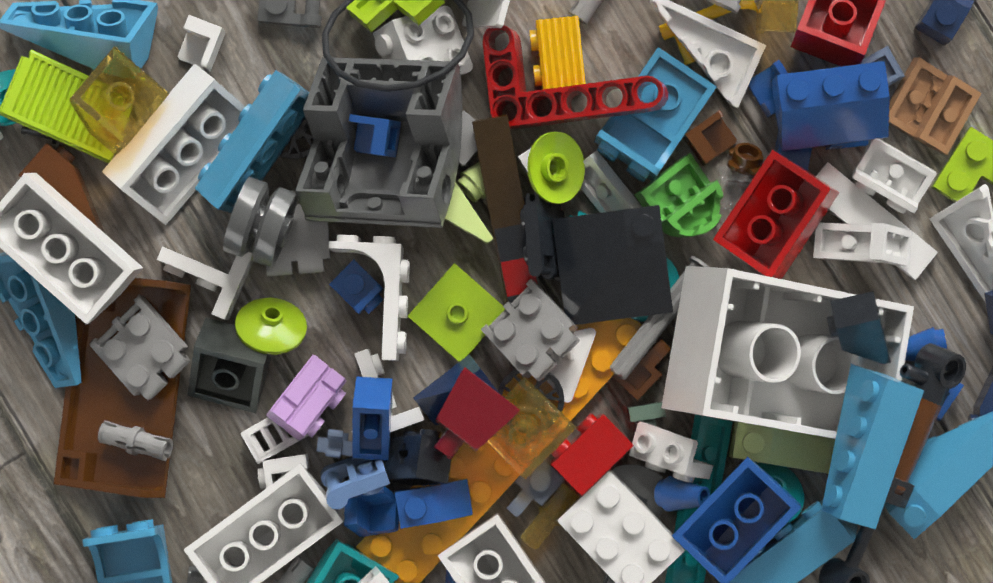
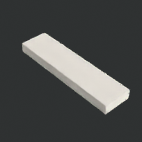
[816,162,938,280]

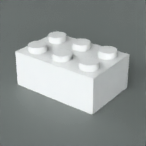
[557,470,685,583]

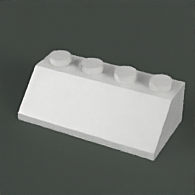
[102,64,245,225]
[0,173,143,324]
[184,463,344,583]
[438,513,546,583]

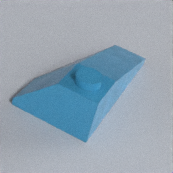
[0,0,158,78]
[0,252,82,388]
[885,411,993,539]

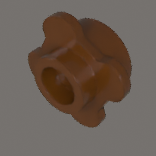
[727,143,764,175]

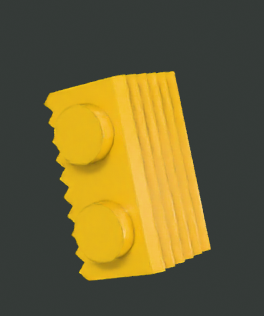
[529,16,586,90]

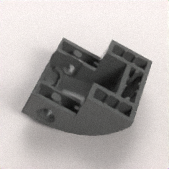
[295,57,462,228]

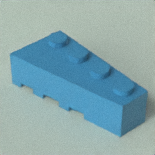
[821,364,924,529]
[717,500,858,583]

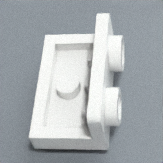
[852,139,937,214]
[629,422,713,483]

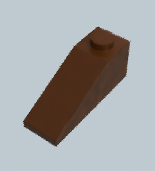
[19,143,105,233]

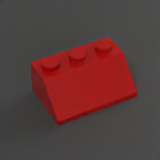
[713,150,840,279]

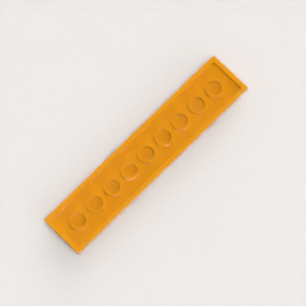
[356,318,642,583]

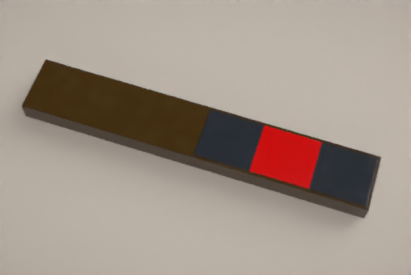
[472,114,540,303]

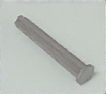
[610,256,709,380]

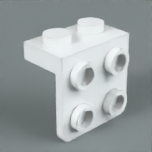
[373,6,473,75]

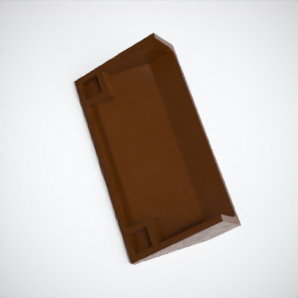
[54,278,191,498]

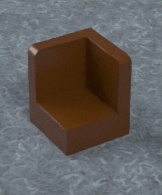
[683,110,737,166]

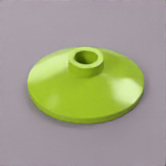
[527,132,585,204]
[235,298,307,355]

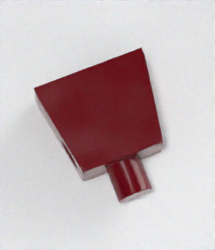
[434,367,520,460]

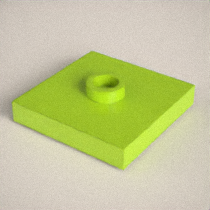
[408,263,505,362]

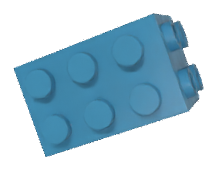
[594,47,717,182]
[82,519,172,583]

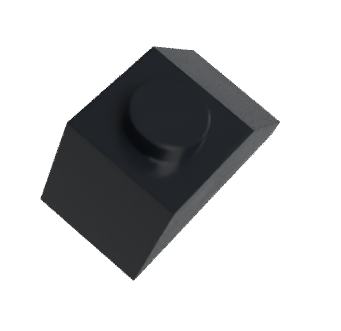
[827,291,891,364]

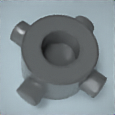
[187,565,204,583]

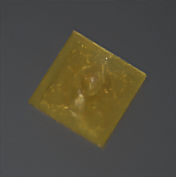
[487,377,576,479]

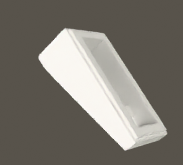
[241,418,322,464]

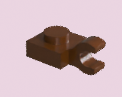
[612,339,671,400]

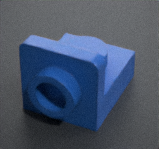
[329,259,385,315]

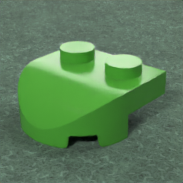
[635,153,723,238]

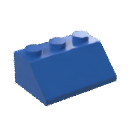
[771,61,890,151]
[672,456,801,583]

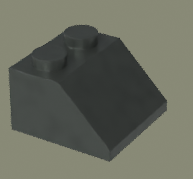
[187,317,271,414]

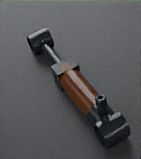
[819,343,966,583]

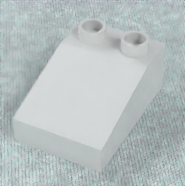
[661,266,914,439]

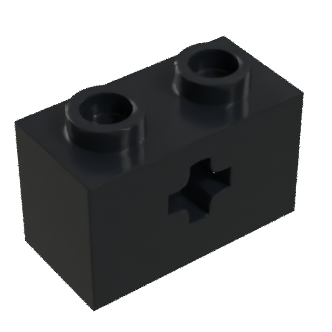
[385,429,451,486]

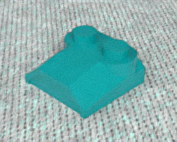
[306,539,399,583]

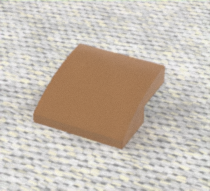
[889,57,982,155]

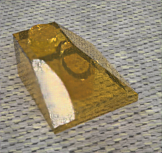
[69,46,170,155]

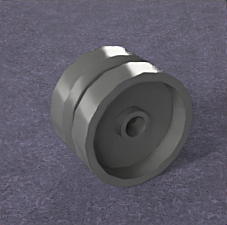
[223,177,298,268]

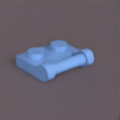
[320,457,390,510]

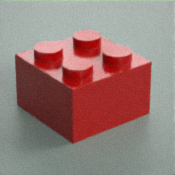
[790,0,886,67]
[550,413,634,496]

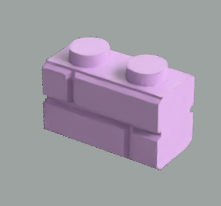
[266,355,346,441]

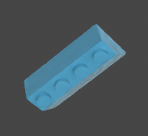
[195,70,309,213]

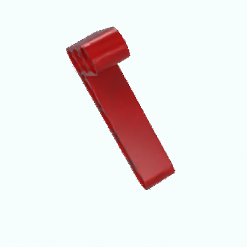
[483,25,668,129]

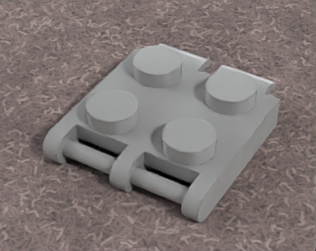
[259,190,331,276]
[481,279,580,382]
[90,294,191,400]

